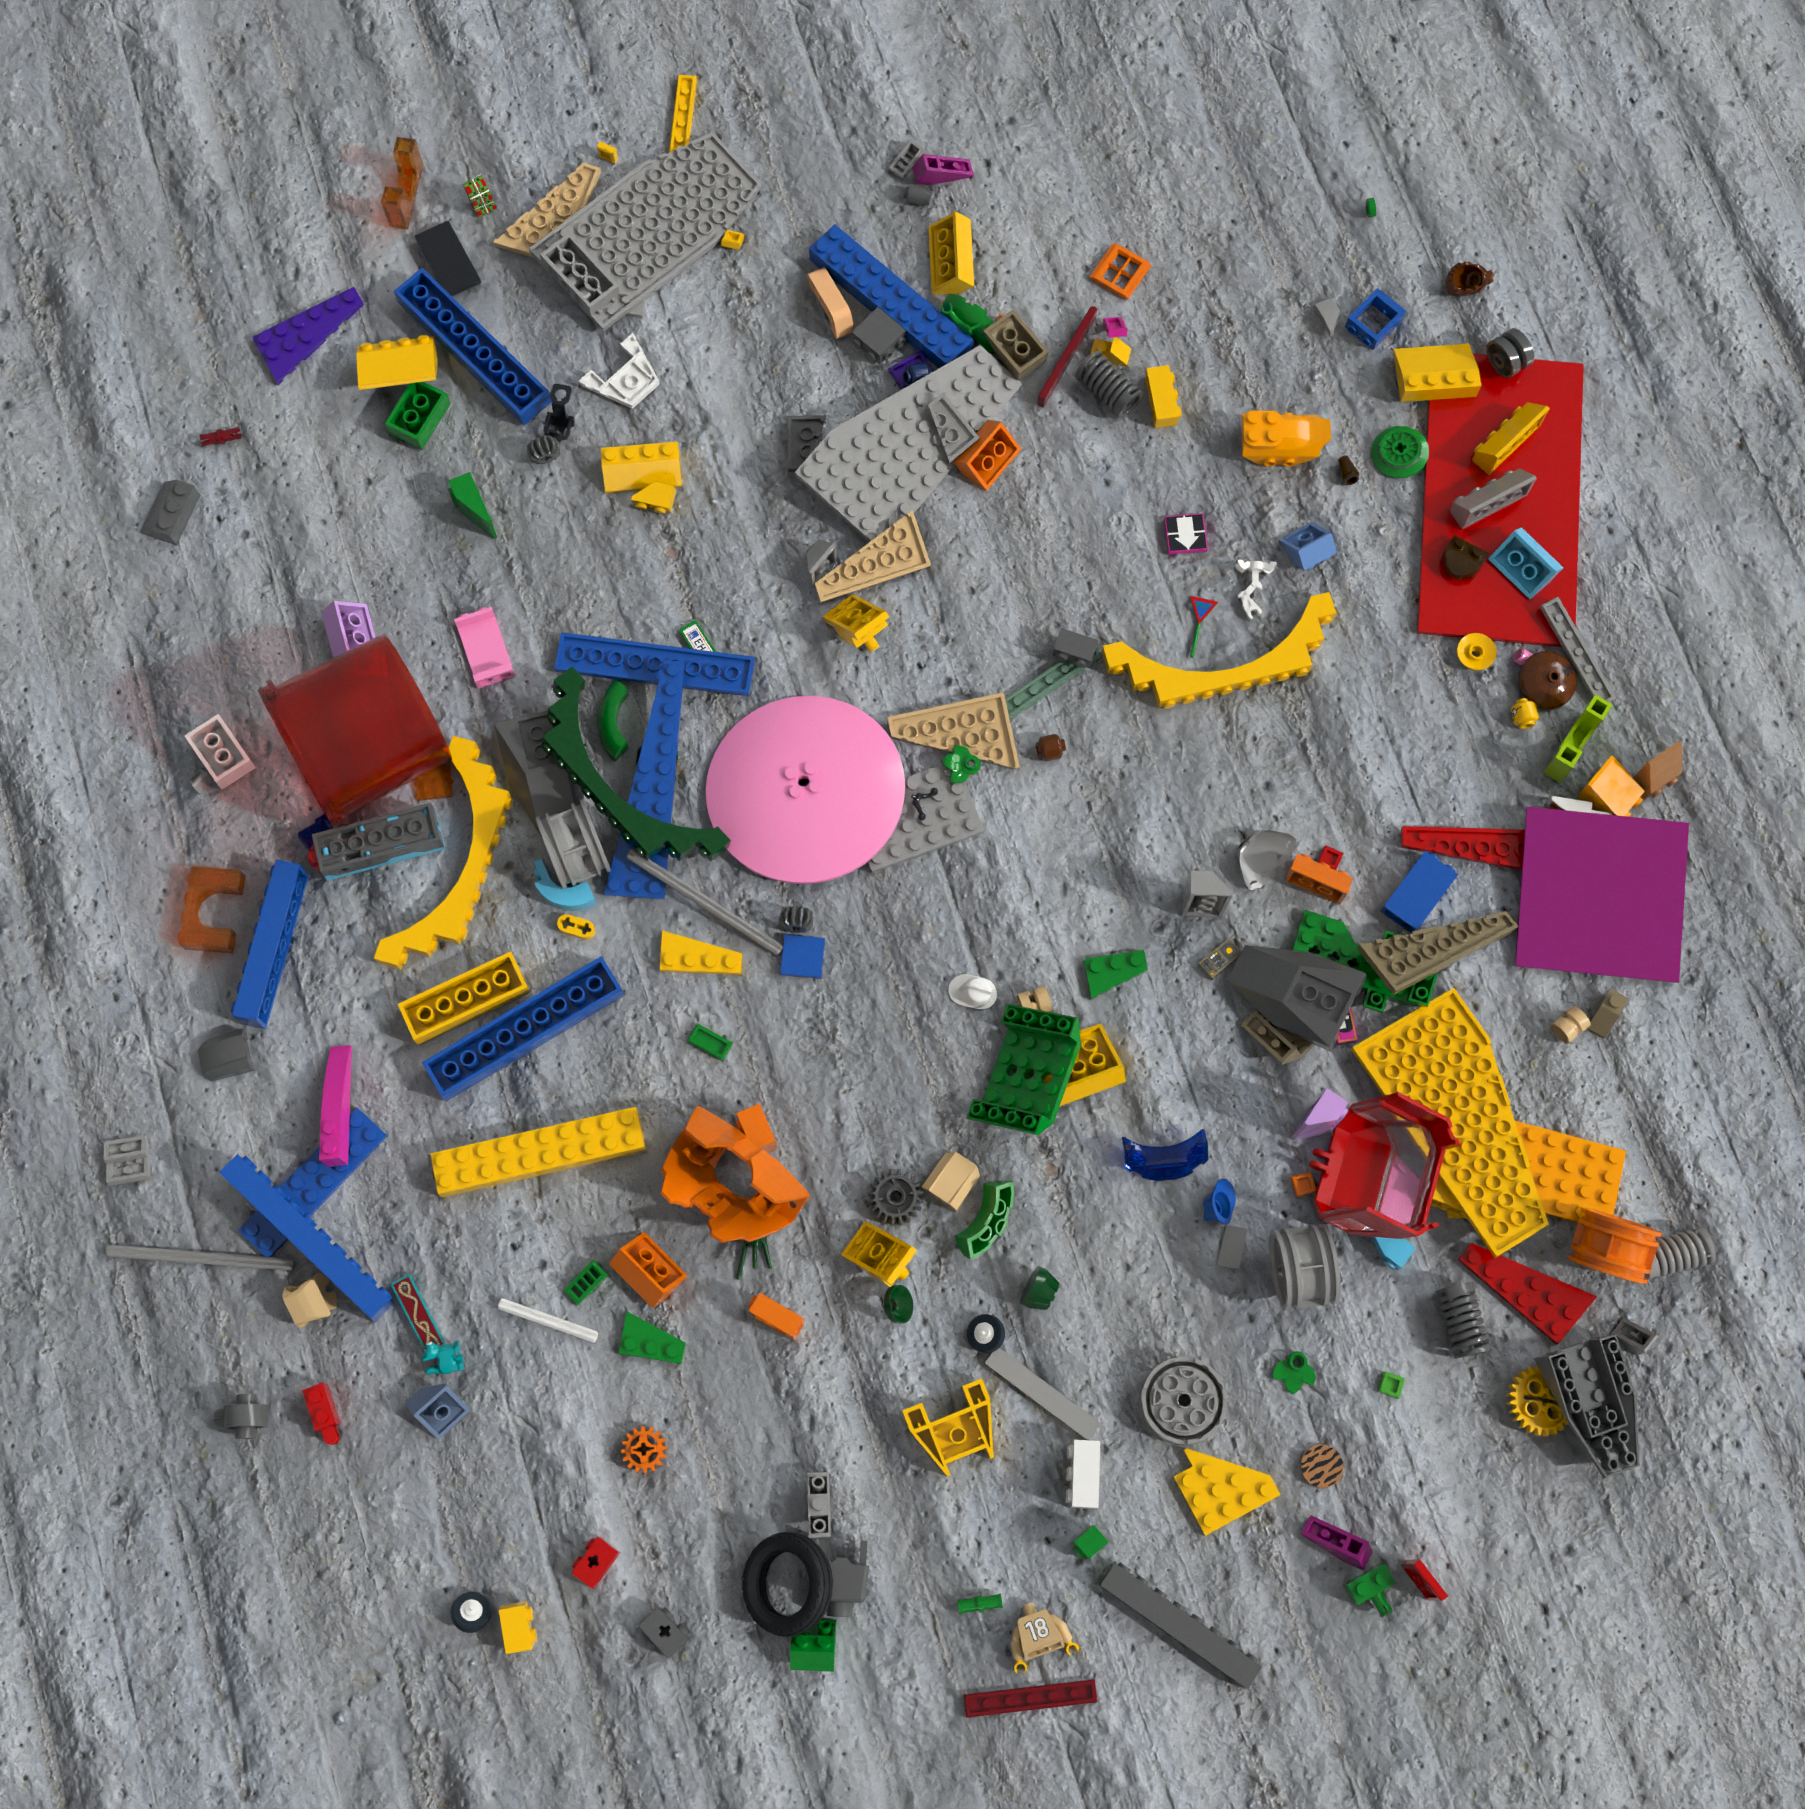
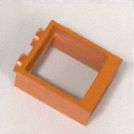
[748,1293,805,1341]

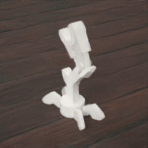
[1235,560,1277,621]

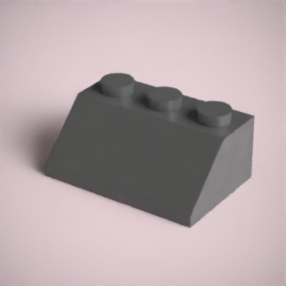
[140,479,200,546]

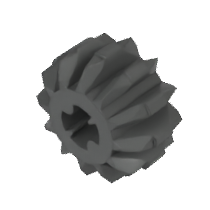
[527,436,561,464]
[779,905,814,933]

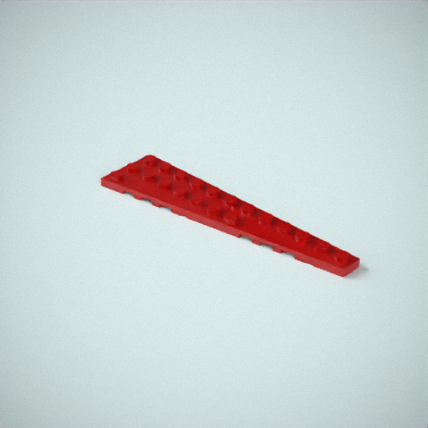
[1401,826,1525,870]

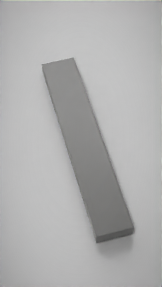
[1540,597,1617,703]
[984,1348,1101,1440]

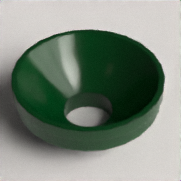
[881,1285,913,1324]

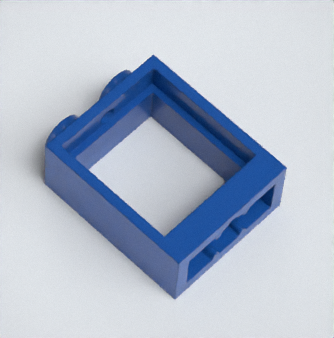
[1345,288,1406,350]

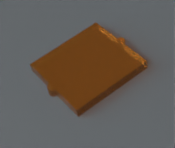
[414,765,454,801]

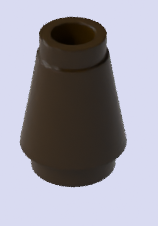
[1338,456,1359,485]

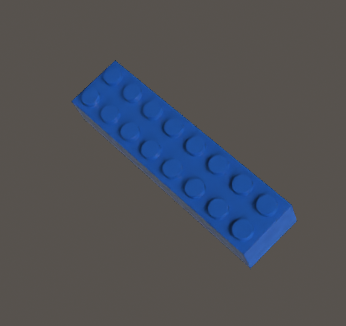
[231,859,309,1029]

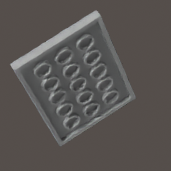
[868,764,985,873]

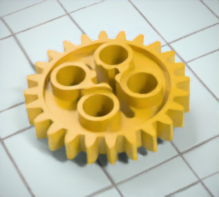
[1506,1366,1568,1436]

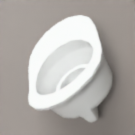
[948,974,997,1010]

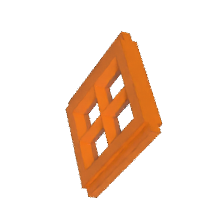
[1090,243,1152,300]

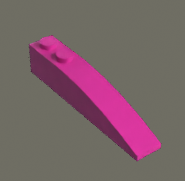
[319,1045,352,1167]

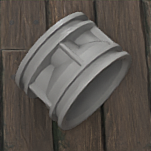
[535,799,611,889]

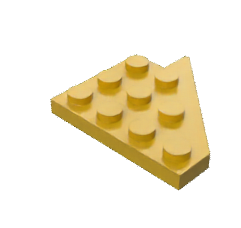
[1173,1448,1280,1536]

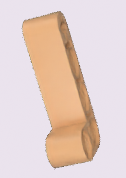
[807,267,854,339]

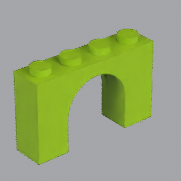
[1543,694,1613,783]

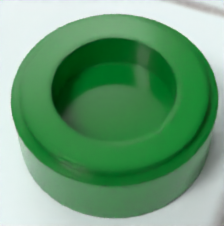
[1365,198,1377,218]

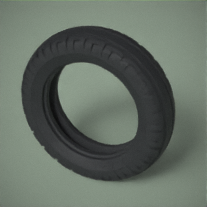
[742,1532,833,1637]

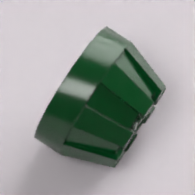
[1020,1266,1060,1310]

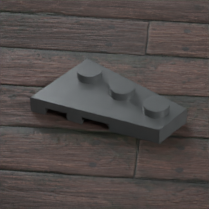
[788,415,826,472]

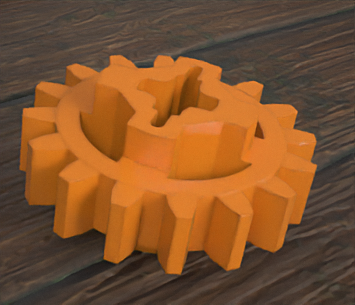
[621,1426,668,1474]

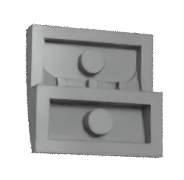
[104,1135,150,1186]

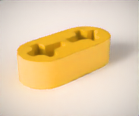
[557,914,596,940]

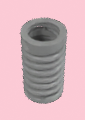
[1645,1227,1716,1280]

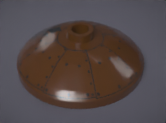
[1519,651,1577,710]

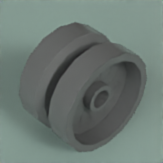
[1486,328,1534,379]

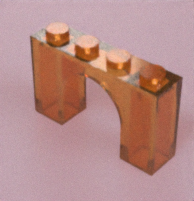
[381,137,424,230]
[178,866,245,953]

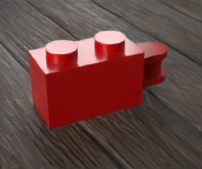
[302,1382,341,1445]

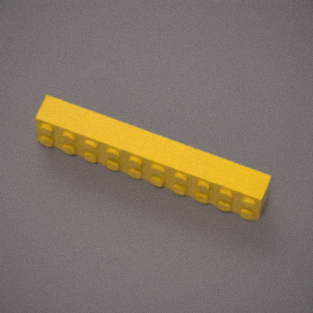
[430,1107,647,1198]

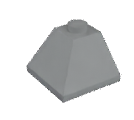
[806,540,837,589]

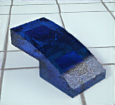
[298,810,343,851]

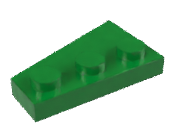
[1084,950,1148,1000]

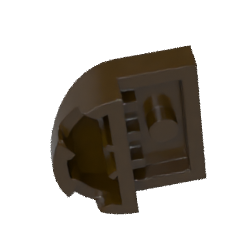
[1441,535,1489,580]

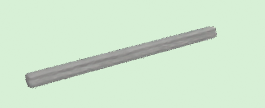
[627,849,783,955]
[106,1245,295,1271]

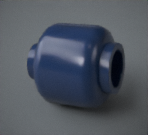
[903,363,932,386]

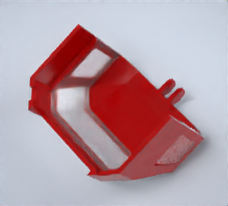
[1309,1092,1461,1239]

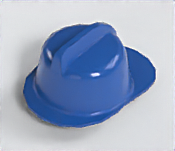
[1203,1179,1236,1225]

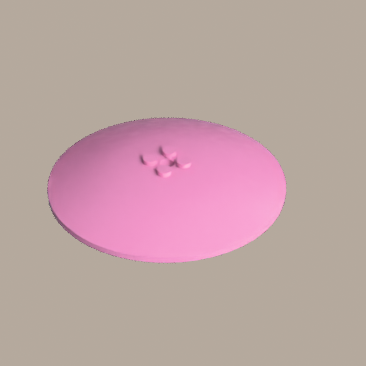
[706,696,905,884]

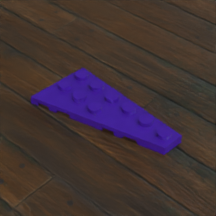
[252,287,364,385]

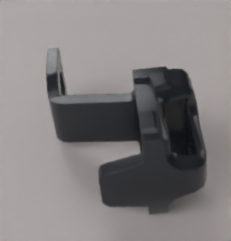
[543,384,575,442]

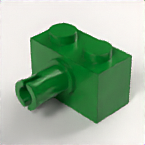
[1343,1563,1396,1617]

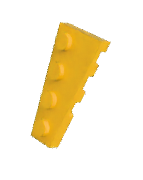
[659,930,743,975]

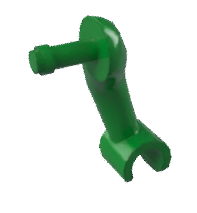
[941,303,981,335]

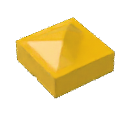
[597,141,618,163]
[721,230,744,250]

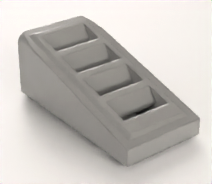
[888,138,926,180]

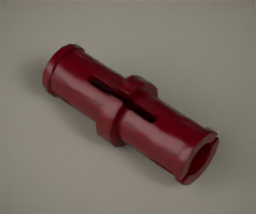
[200,427,242,447]

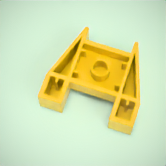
[902,1378,994,1477]

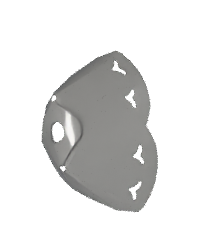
[1235,830,1296,890]

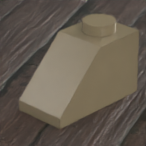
[1587,989,1629,1038]

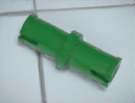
[958,1593,1003,1614]

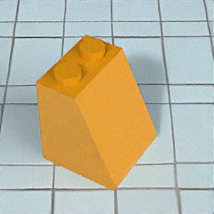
[1577,755,1645,817]

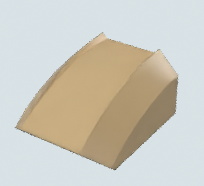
[921,1152,980,1212]

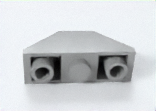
[807,1472,831,1539]

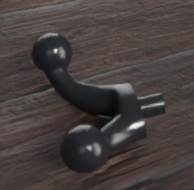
[911,788,938,821]

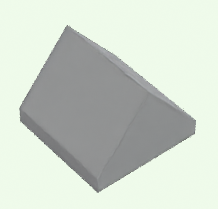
[187,769,214,794]

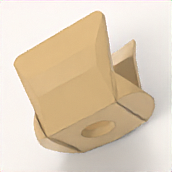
[282,1272,337,1328]

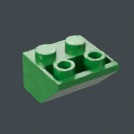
[790,1619,836,1672]

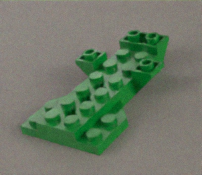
[1292,910,1438,1013]

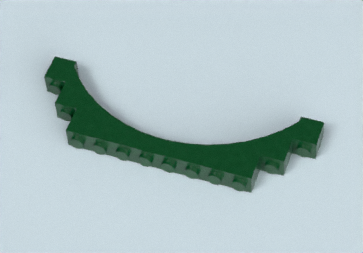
[542,667,731,862]

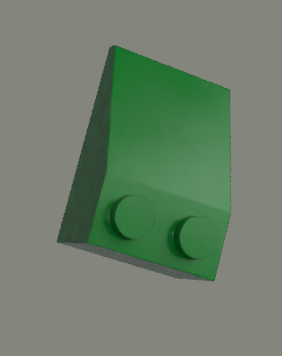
[448,472,497,539]

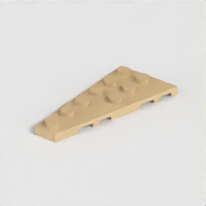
[814,510,931,603]

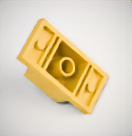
[822,594,889,652]
[841,1221,917,1287]

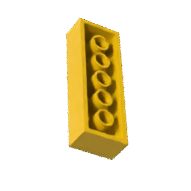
[398,951,531,1045]

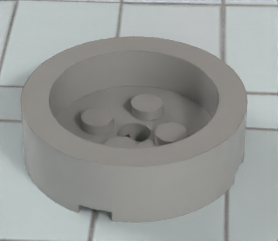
[1139,1357,1228,1446]

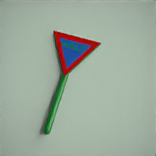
[1190,596,1218,658]

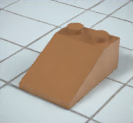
[1633,741,1682,800]

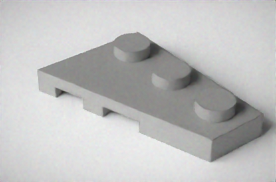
[928,393,980,463]

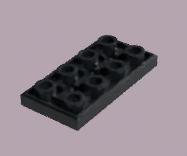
[415,220,481,296]

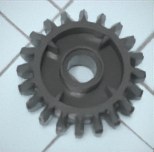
[868,1169,924,1226]

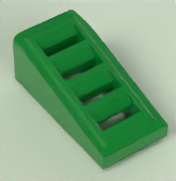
[563,1260,609,1306]

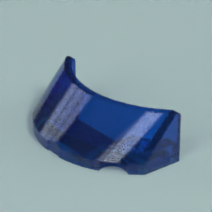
[1122,1129,1209,1181]

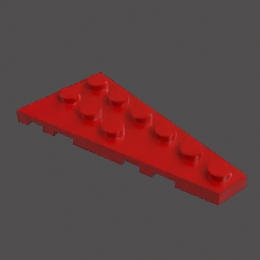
[1457,1243,1597,1345]

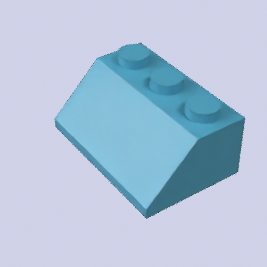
[1489,527,1563,599]

